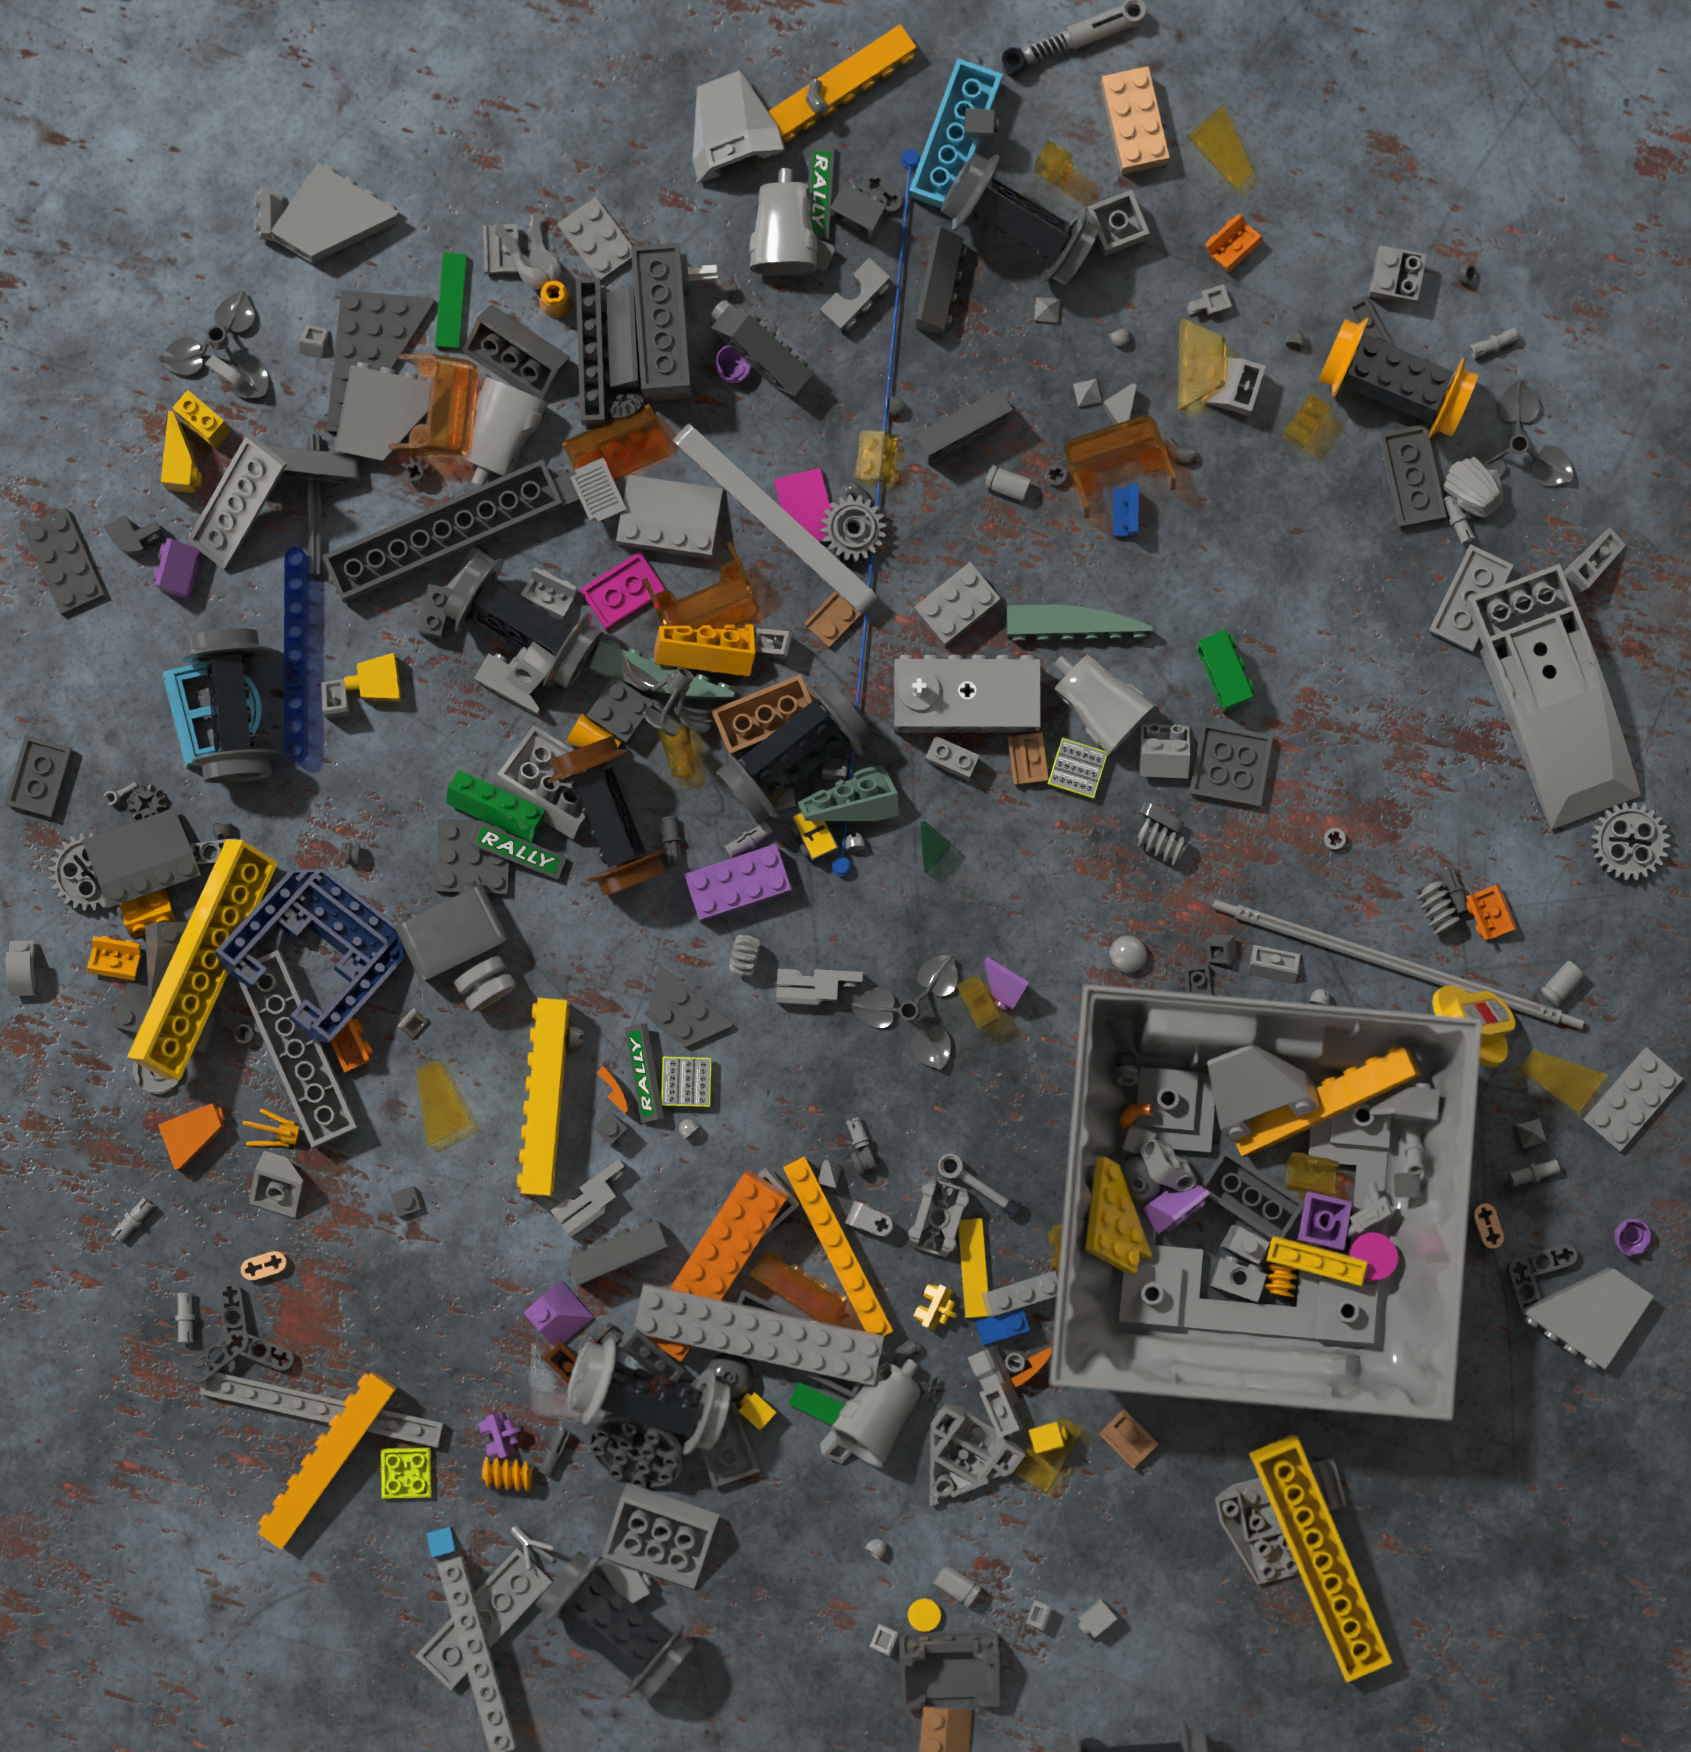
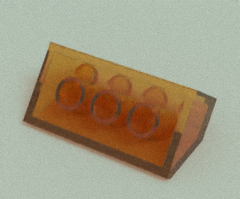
[562,404,672,480]
[749,1250,848,1325]

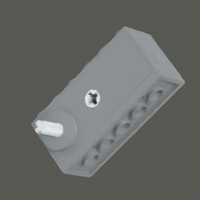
[894,655,1040,733]

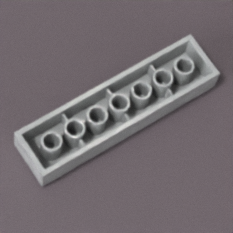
[238,950,359,1149]

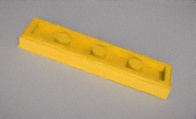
[958,1218,988,1318]
[1267,1236,1368,1286]

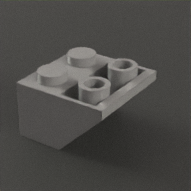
[1368,245,1427,302]
[1204,357,1266,417]
[1139,724,1190,779]

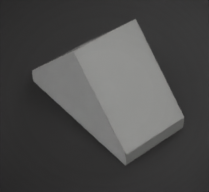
[1103,384,1137,435]
[754,628,793,660]
[321,679,351,719]

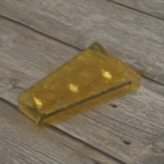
[1187,104,1253,190]
[1518,1050,1606,1113]
[416,1059,471,1146]
[1013,1417,1084,1493]

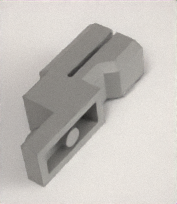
[776,969,863,1006]
[551,1159,626,1238]
[967,1345,1023,1438]

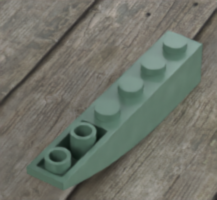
[1006,604,1152,642]
[590,640,736,700]

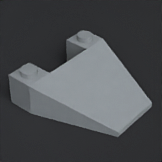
[1207,1044,1319,1141]

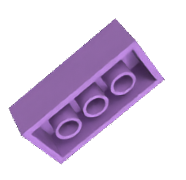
[684,844,792,922]

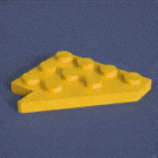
[1086,1157,1152,1275]

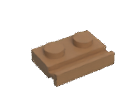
[804,591,861,648]
[1007,732,1049,785]
[1099,1409,1158,1469]

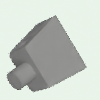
[1220,1225,1271,1267]

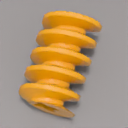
[1264,1263,1298,1297]
[481,1456,533,1492]

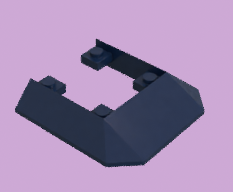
[215,868,404,1043]

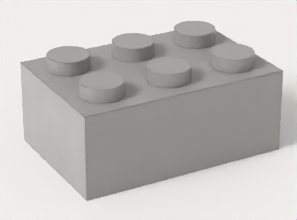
[914,562,1001,648]

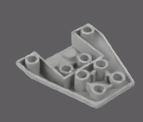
[693,70,785,183]
[1215,1478,1300,1585]

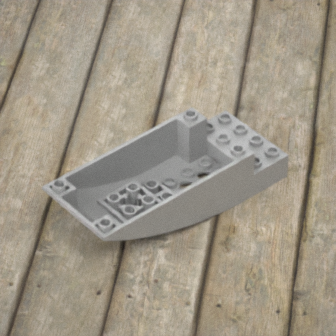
[1466,564,1641,830]

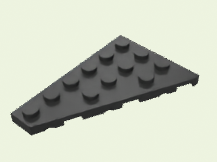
[326,290,434,433]

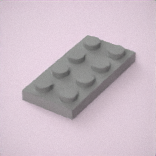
[1429,544,1514,652]
[1582,1047,1683,1152]

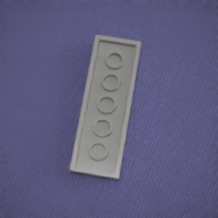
[187,433,288,570]
[415,1547,553,1690]

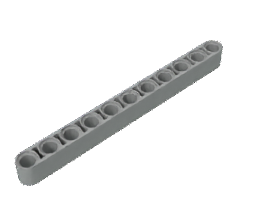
[672,423,879,615]

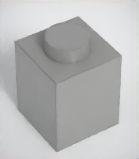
[1078,1599,1117,1638]

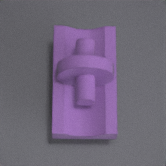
[479,1411,522,1458]

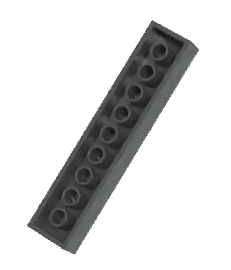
[322,459,564,604]

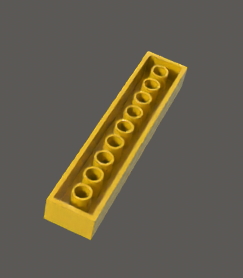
[127,839,278,1081]
[1249,1434,1392,1682]

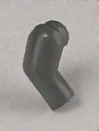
[894,1340,921,1368]

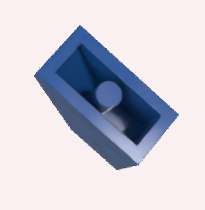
[976,1307,1030,1345]

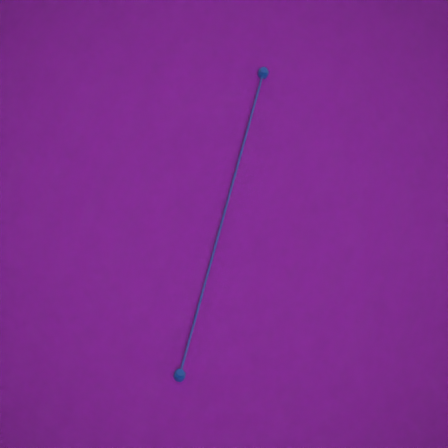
[832,150,920,877]

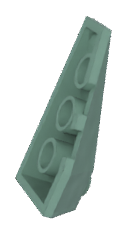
[798,764,899,821]

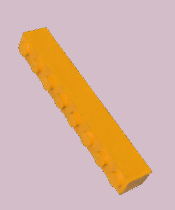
[756,24,916,157]
[1234,1046,1421,1158]
[783,1156,893,1336]
[257,1370,397,1550]

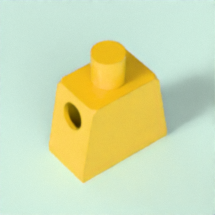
[344,653,402,702]

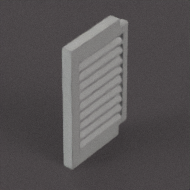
[570,458,627,523]

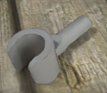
[104,782,137,805]

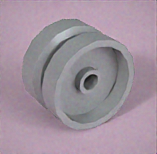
[454,956,517,1013]

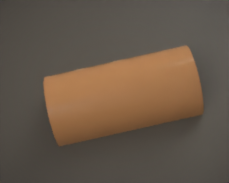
[711,674,812,755]

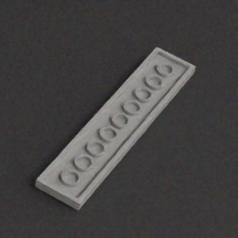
[634,1283,884,1385]

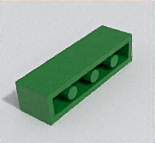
[446,770,545,843]

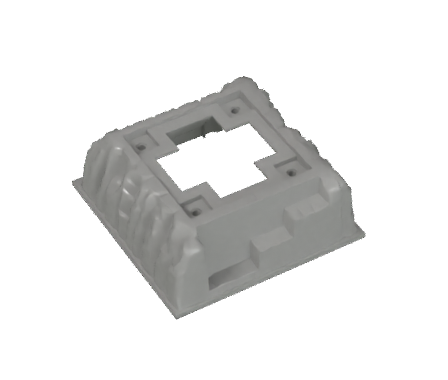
[1050,985,1482,1420]

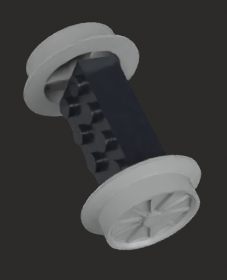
[566,1338,730,1455]

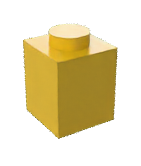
[738,1393,776,1430]
[1029,1422,1068,1455]

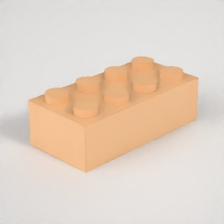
[1100,66,1169,175]

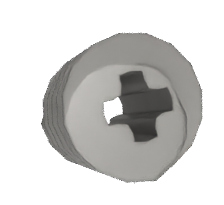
[1136,818,1189,866]
[1413,881,1460,935]

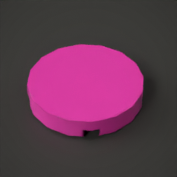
[1349,1232,1398,1282]

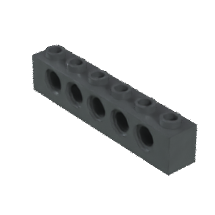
[576,277,606,426]

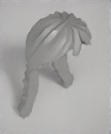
[495,212,561,289]

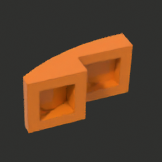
[597,1066,629,1114]
[1011,1347,1052,1387]

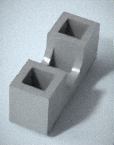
[820,258,890,333]
[981,1271,1058,1317]

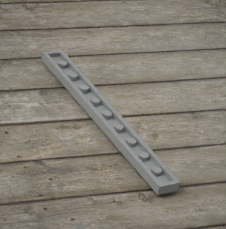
[199,1372,444,1447]

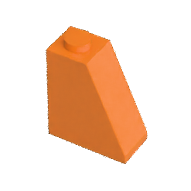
[158,1103,226,1171]

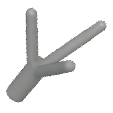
[510,1525,555,1571]

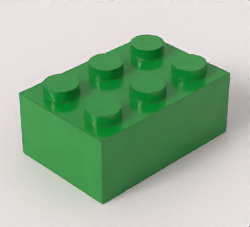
[1195,630,1255,713]

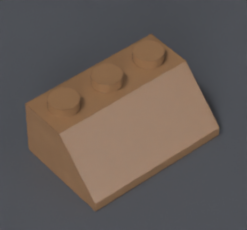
[919,1705,972,1752]

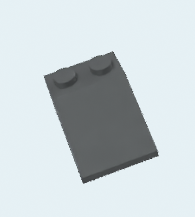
[145,922,188,998]

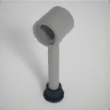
[937,1154,1022,1219]

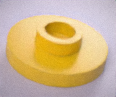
[908,1598,941,1632]

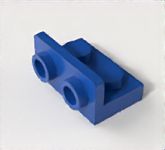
[1113,484,1139,537]

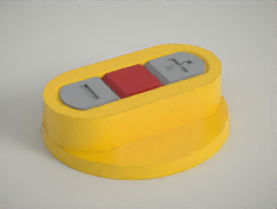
[1432,985,1515,1068]

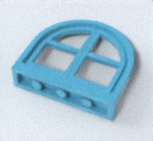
[163,662,261,768]

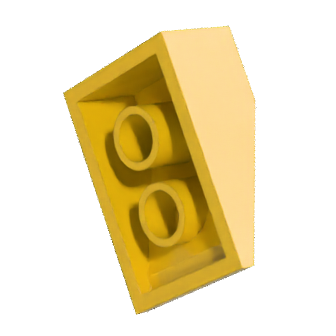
[161,411,202,493]

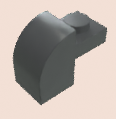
[104,515,163,555]

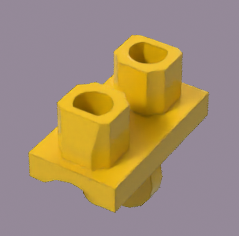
[914,1284,958,1331]

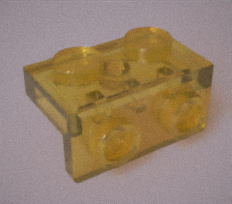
[855,431,897,483]
[1285,1152,1339,1197]

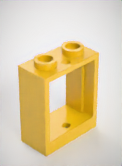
[172,390,232,449]

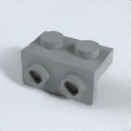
[254,186,283,240]
[521,567,577,620]

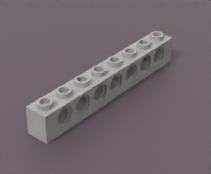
[437,1556,517,1752]

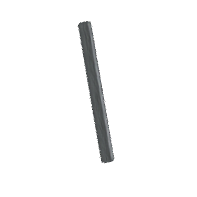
[308,434,322,576]

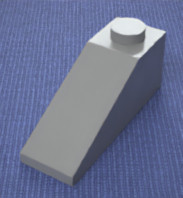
[1563,528,1626,597]
[474,653,541,716]

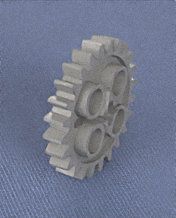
[1590,802,1670,881]
[48,833,106,911]

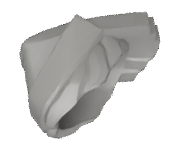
[1444,457,1503,518]

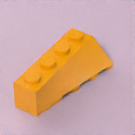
[654,624,755,676]

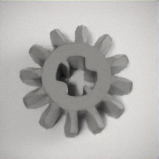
[729,935,760,977]

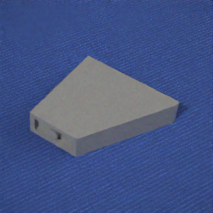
[271,163,399,264]
[334,362,447,461]
[1520,1268,1654,1370]

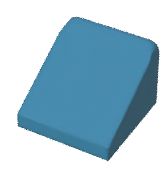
[426,1527,456,1557]

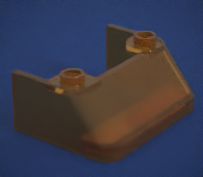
[389,353,478,456]
[1064,415,1176,519]
[643,542,759,629]

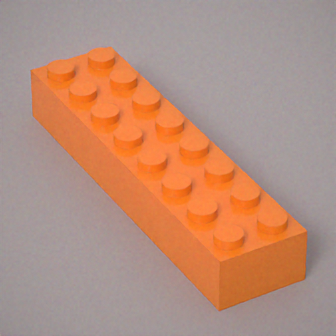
[644,1169,789,1362]

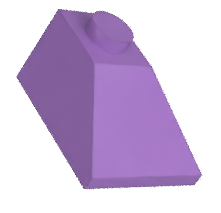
[984,957,1029,1011]
[523,1281,594,1344]

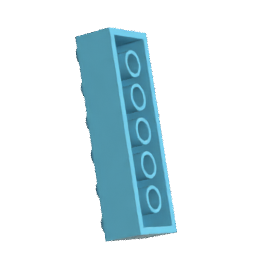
[909,58,1003,208]

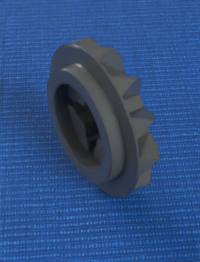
[606,390,643,418]
[128,785,167,821]

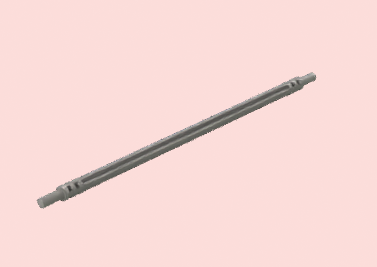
[1212,899,1584,1029]

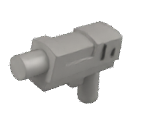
[1347,1182,1395,1238]

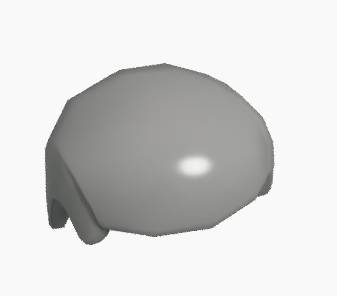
[1109,935,1147,973]

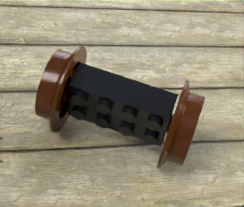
[547,736,668,896]

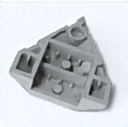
[930,1405,1026,1506]

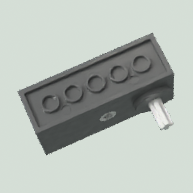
[631,243,718,402]

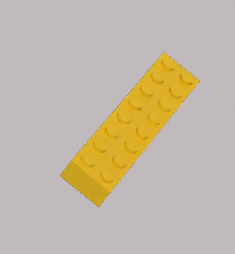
[517,998,570,1197]

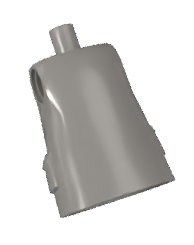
[749,168,818,276]
[462,377,548,486]
[1053,655,1156,755]
[831,1359,921,1468]

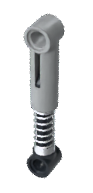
[1001,0,1146,77]

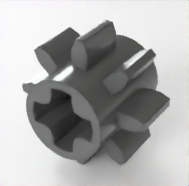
[401,454,431,485]

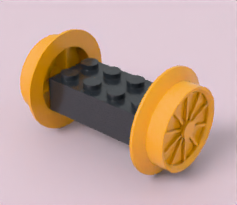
[1318,317,1479,438]

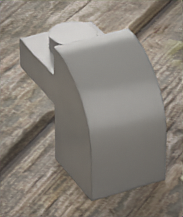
[6,940,36,996]

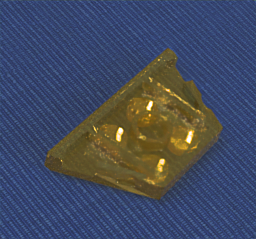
[1178,318,1226,411]

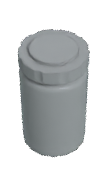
[985,465,1031,502]
[1540,961,1586,1007]
[933,1564,981,1608]

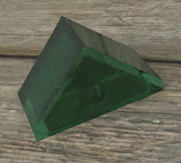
[920,821,951,872]

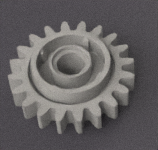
[819,495,886,562]

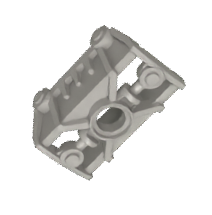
[908,1178,970,1257]

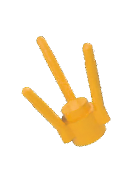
[242,1108,300,1148]

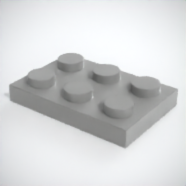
[557,197,632,281]

